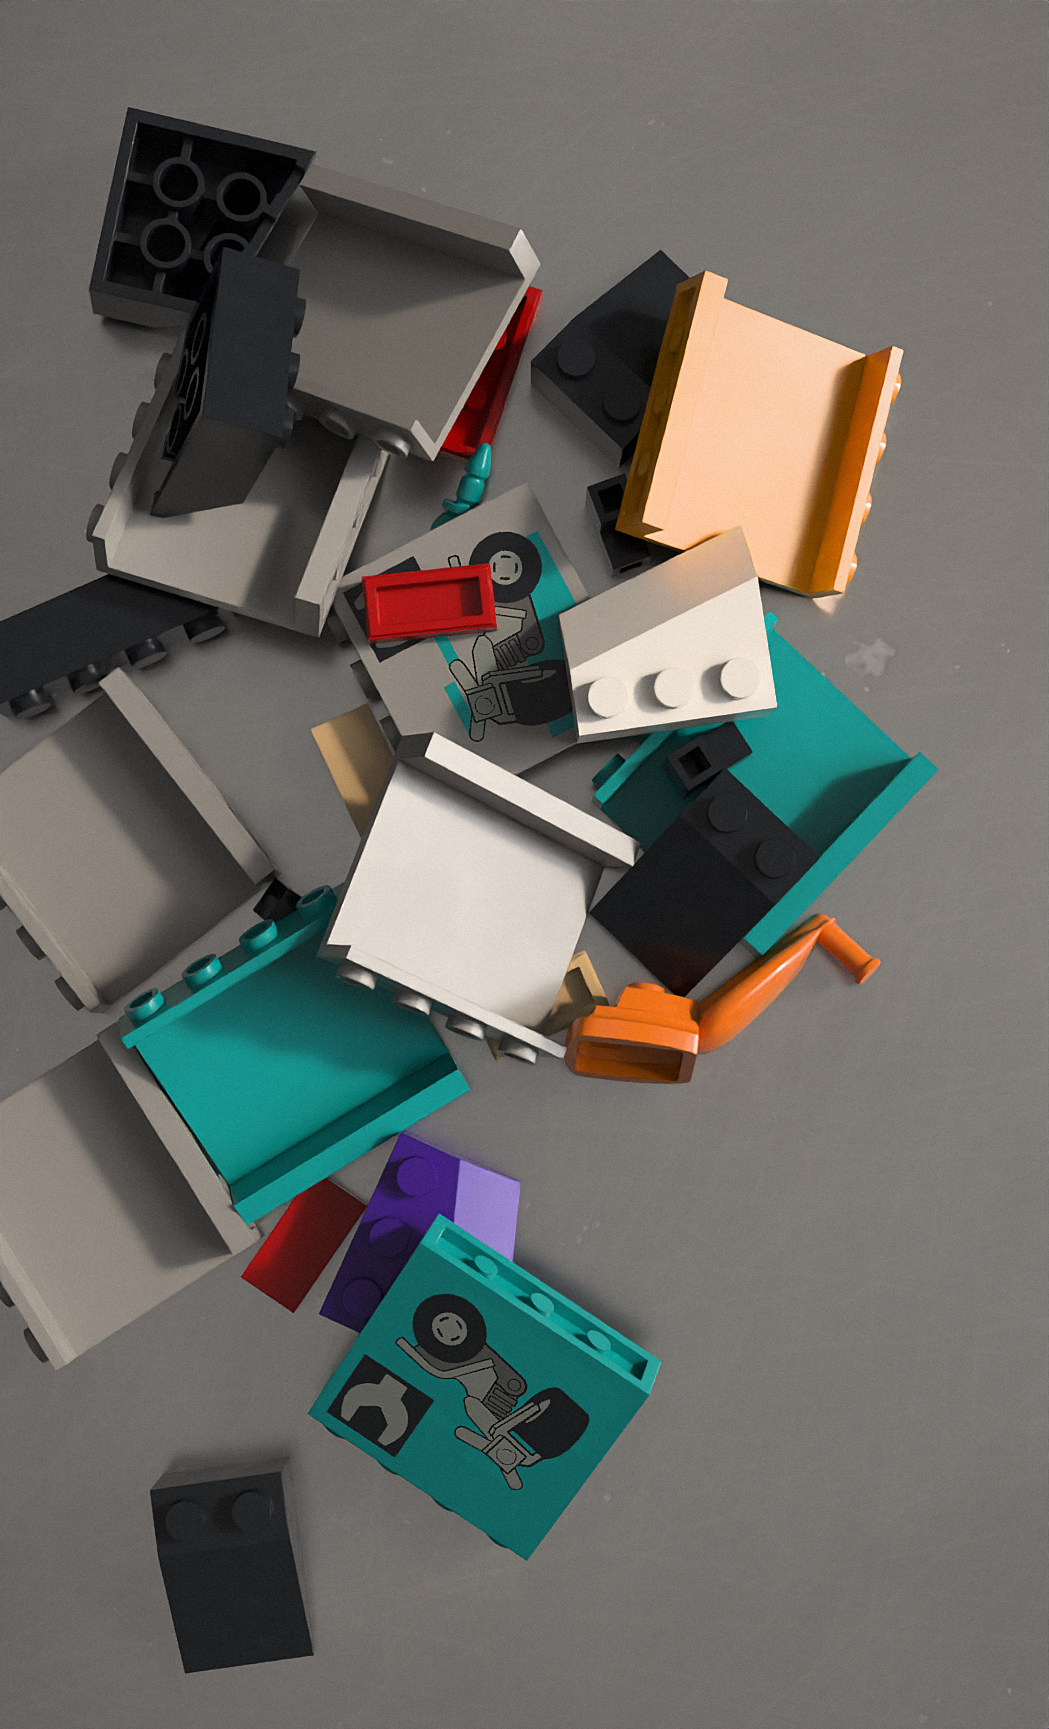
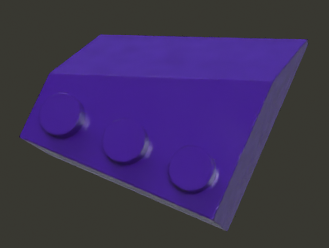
[319,1129,521,1333]

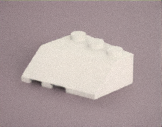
[558,524,777,744]

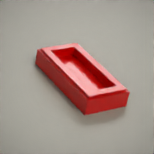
[362,563,497,644]
[241,1177,367,1313]

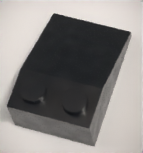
[531,250,690,468]
[589,768,820,997]
[150,1457,315,1674]

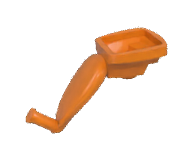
[564,913,881,1084]

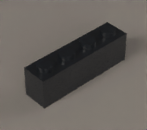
[0,574,236,720]

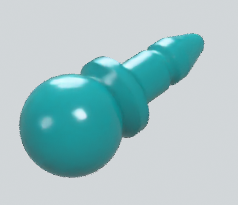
[430,443,491,531]

